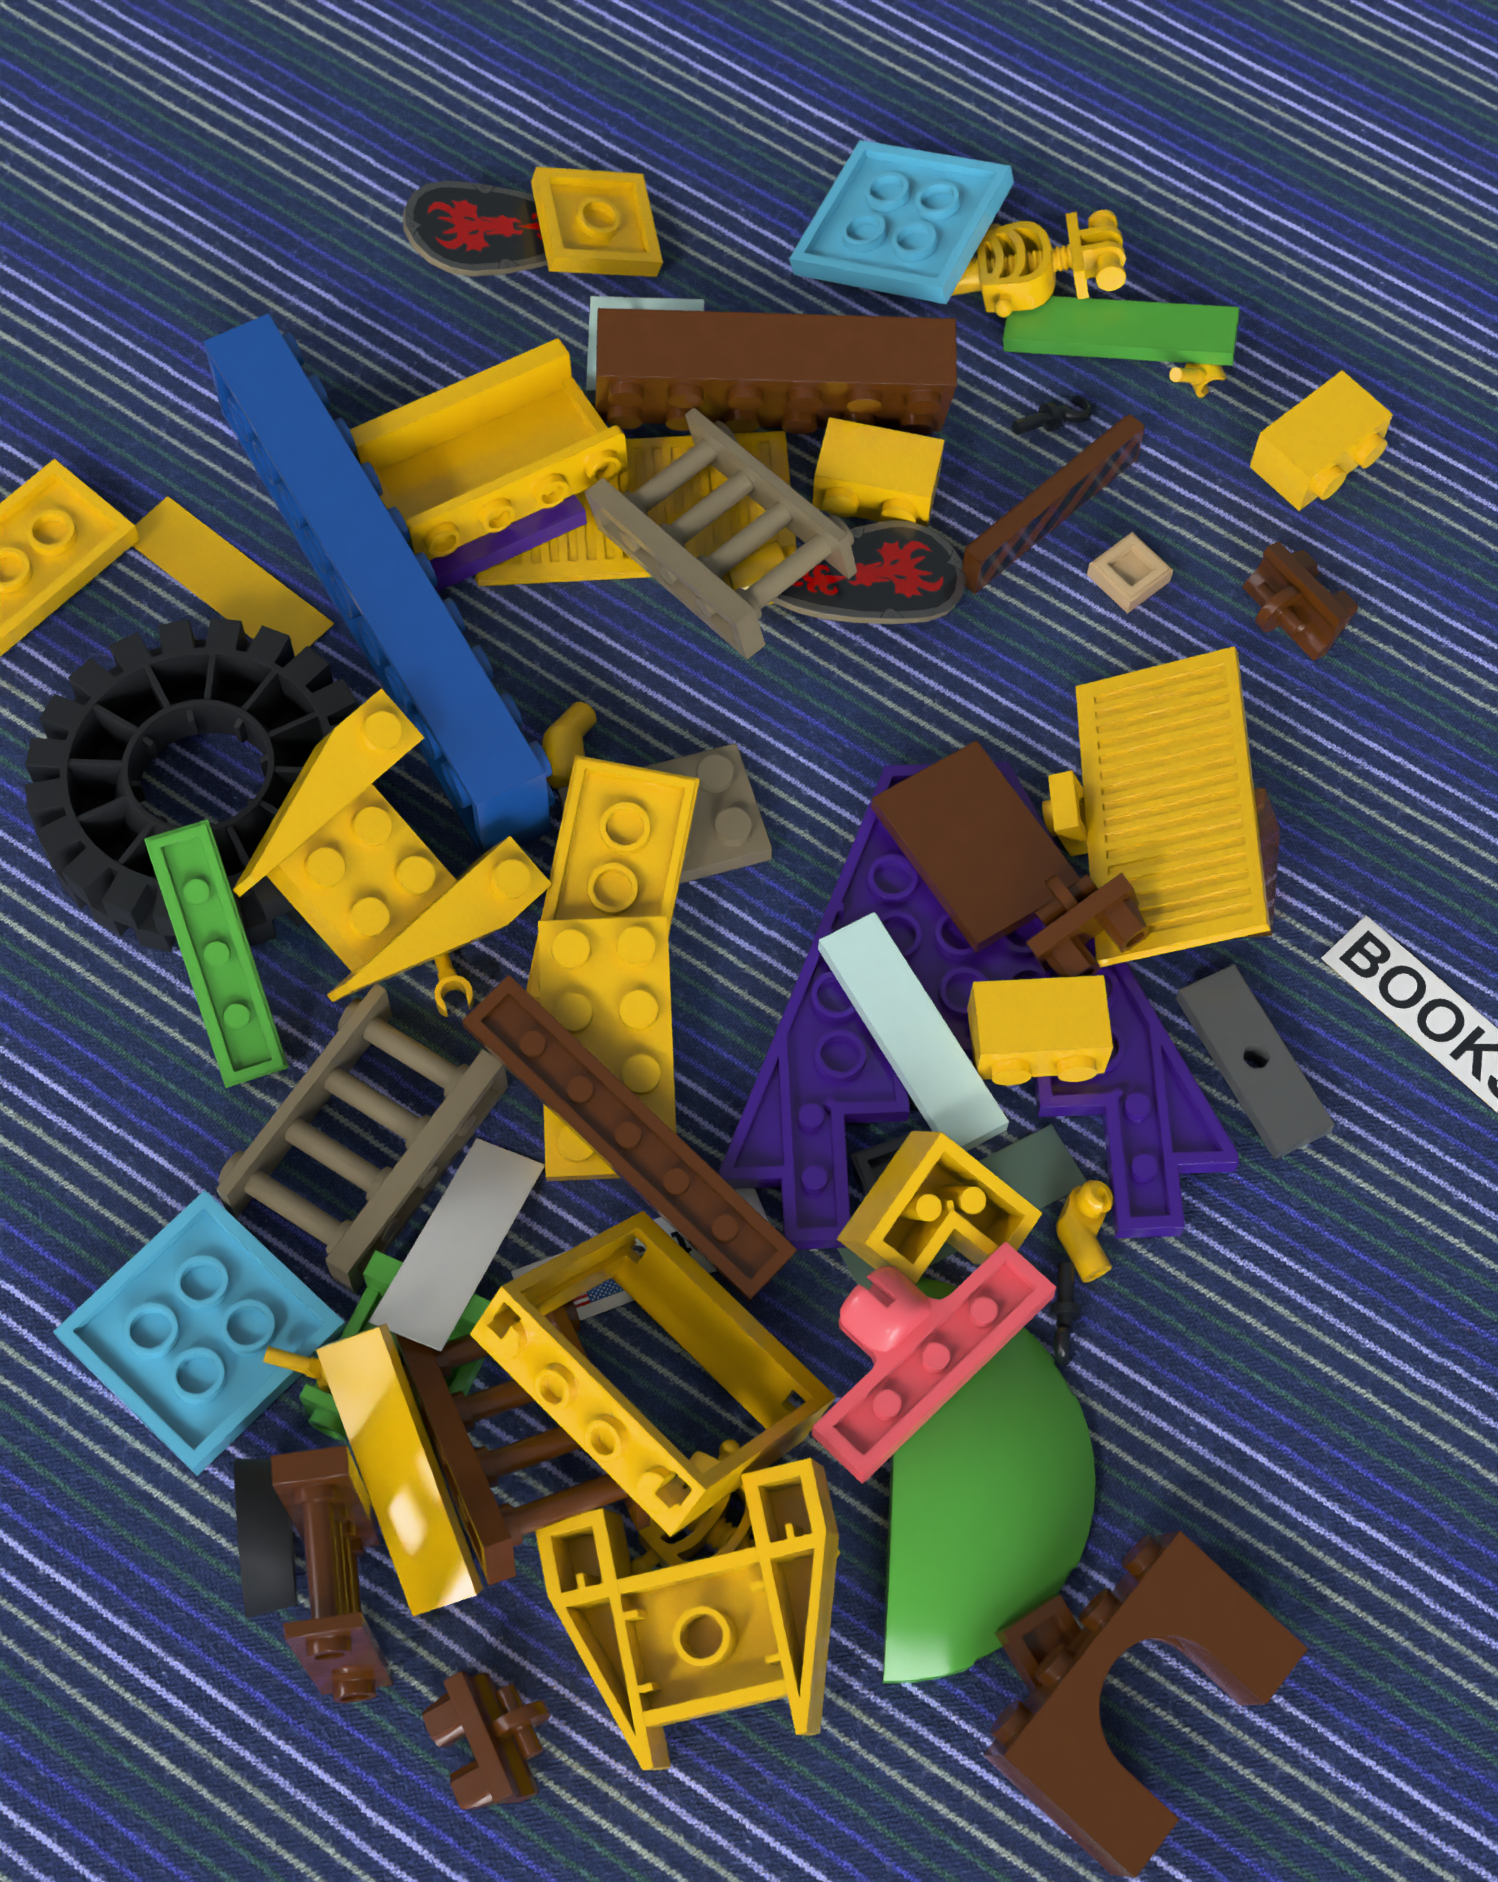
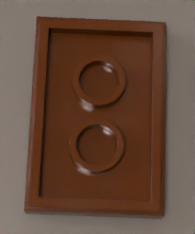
[871,740,1080,953]

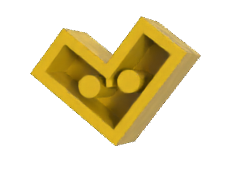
[837,1131,1043,1284]

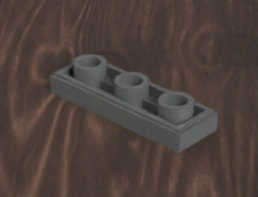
[1176,964,1335,1160]

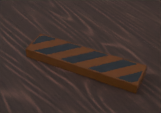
[962,414,1145,594]

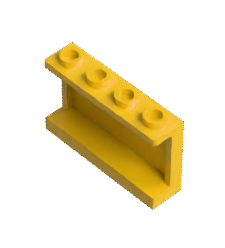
[350,338,628,560]

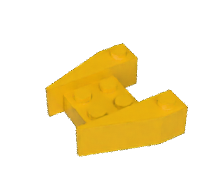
[233,688,552,1002]
[535,1458,839,1770]

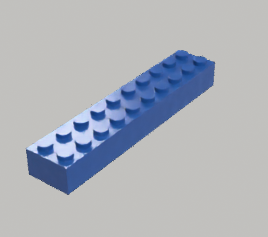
[203,313,555,856]

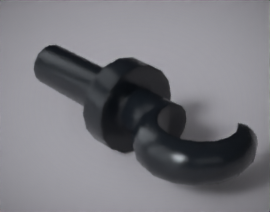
[1012,395,1092,435]
[1048,1262,1082,1366]

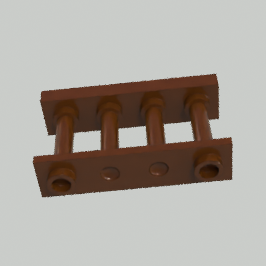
[393,1300,650,1586]
[270,1445,393,1703]

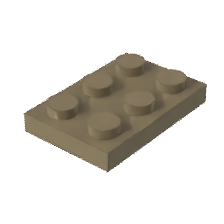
[558,743,772,884]

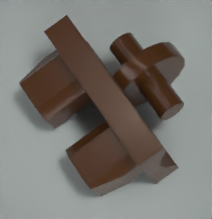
[1242,541,1358,661]
[1026,873,1150,977]
[422,1671,551,1810]

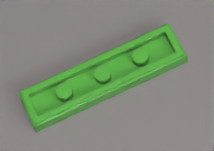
[1003,296,1239,366]
[144,819,289,1088]

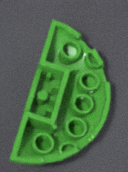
[883,1277,1096,1683]

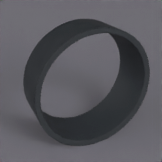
[234,1459,297,1618]

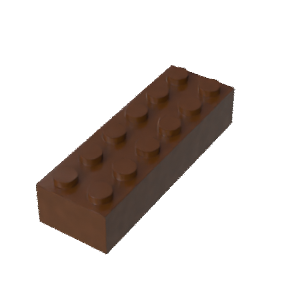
[595,308,957,436]

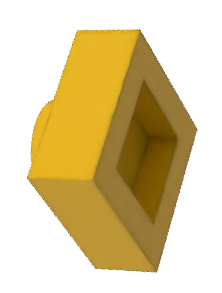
[1042,770,1088,857]

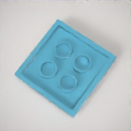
[789,140,1014,304]
[53,1190,346,1476]

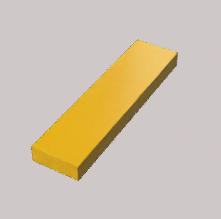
[316,1323,483,1616]

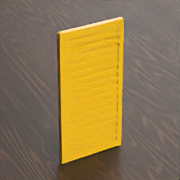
[475,431,797,586]
[1075,646,1270,967]

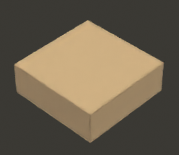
[1087,532,1173,614]

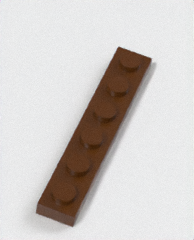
[462,975,797,1302]

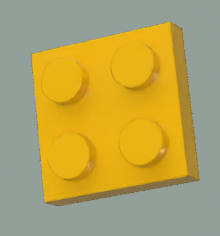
[531,167,663,277]

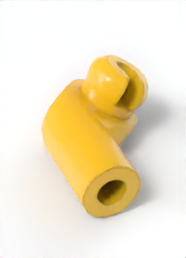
[542,702,596,790]
[1056,1180,1113,1283]

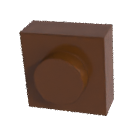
[995,1594,1082,1693]

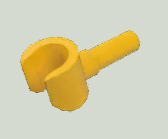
[1169,363,1227,398]
[434,953,474,1017]
[263,1346,332,1395]

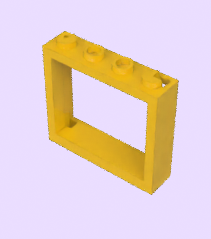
[470,1211,836,1537]

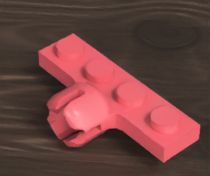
[812,1241,1057,1484]

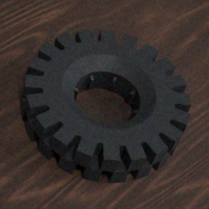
[25,618,378,952]

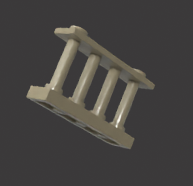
[585,408,857,660]
[216,983,508,1295]

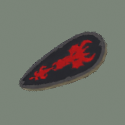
[403,181,548,277]
[772,520,966,624]

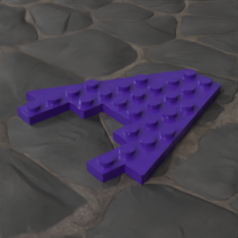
[719,762,1239,1249]

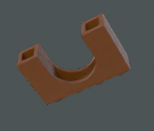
[983,1531,1308,1878]

